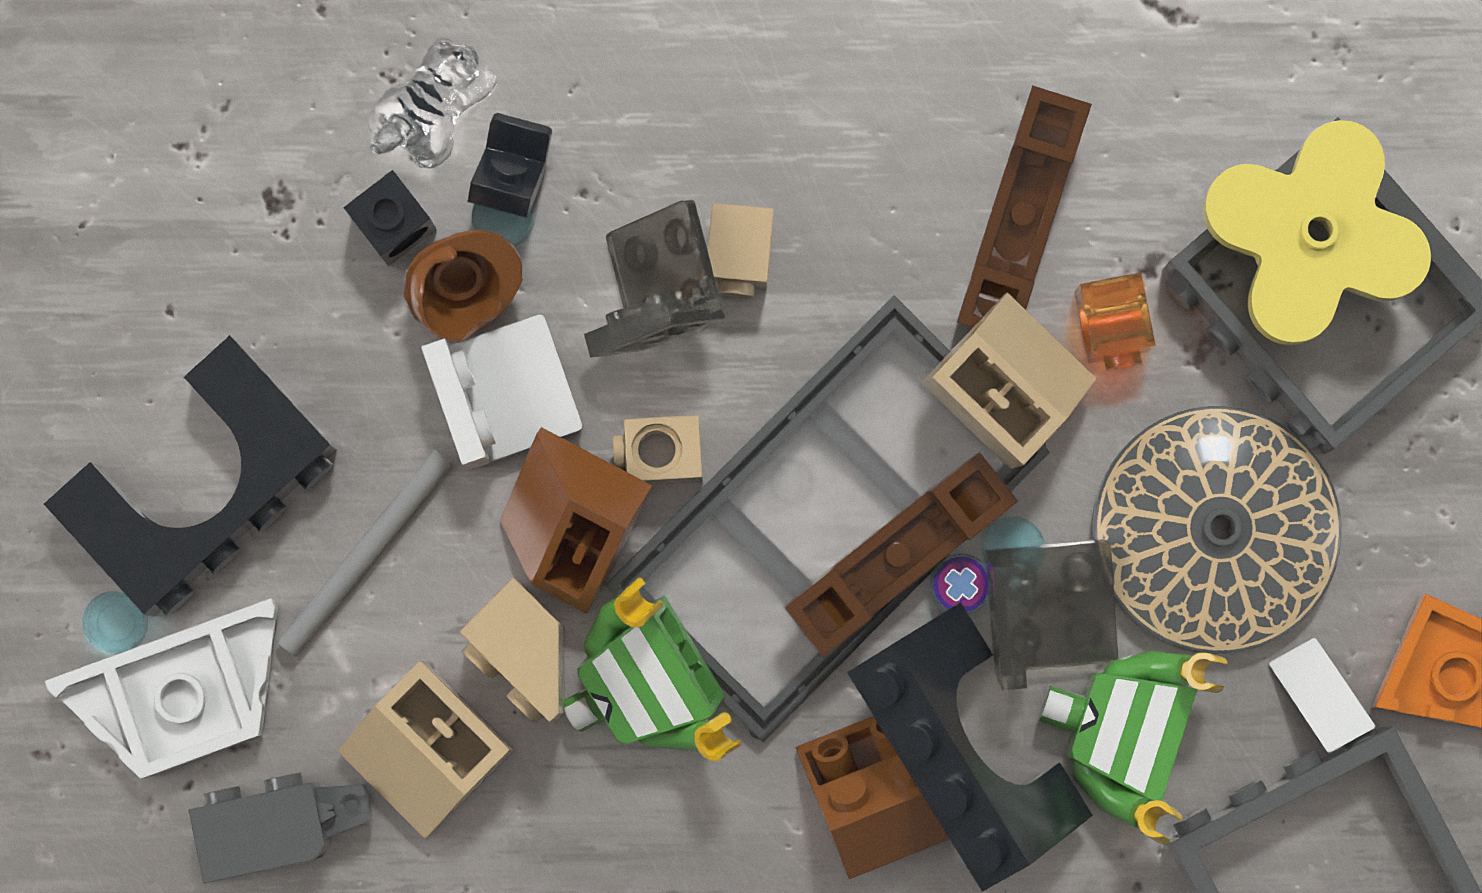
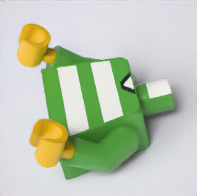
[564,578,741,762]
[1039,651,1228,845]

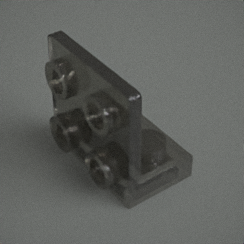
[584,199,725,358]
[985,539,1118,691]

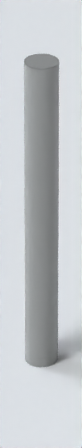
[276,450,453,657]

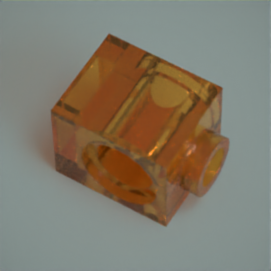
[1074,272,1156,371]

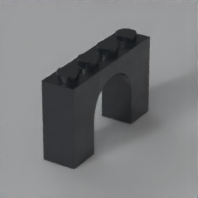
[44,335,337,617]
[847,602,1093,892]

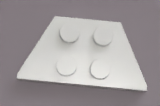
[45,598,278,779]

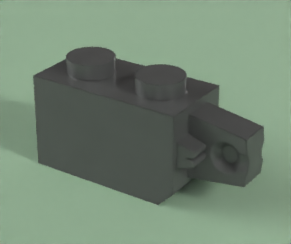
[188,772,373,884]

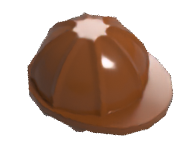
[403,229,523,343]

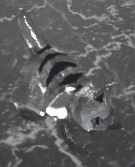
[368,38,497,169]

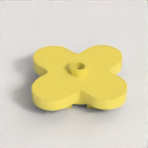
[1203,120,1431,345]

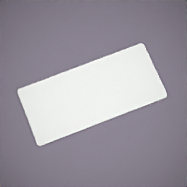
[1269,638,1375,753]

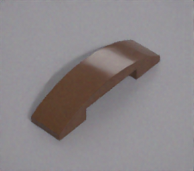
[957,85,1092,327]
[783,452,1018,657]

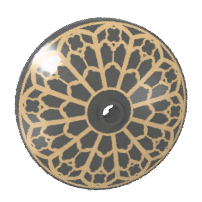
[1092,406,1342,654]

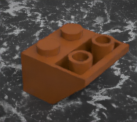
[500,427,652,613]
[796,716,949,879]

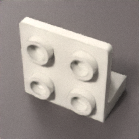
[421,315,583,471]

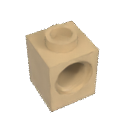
[705,203,774,298]
[613,415,703,485]

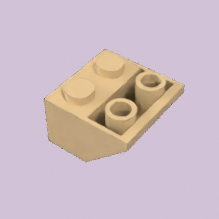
[921,293,1097,469]
[459,577,565,723]
[338,661,514,839]

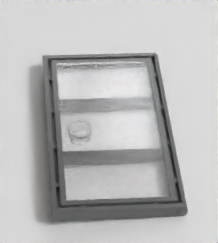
[605,295,1050,743]

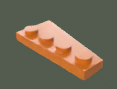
[1371,594,1482,728]

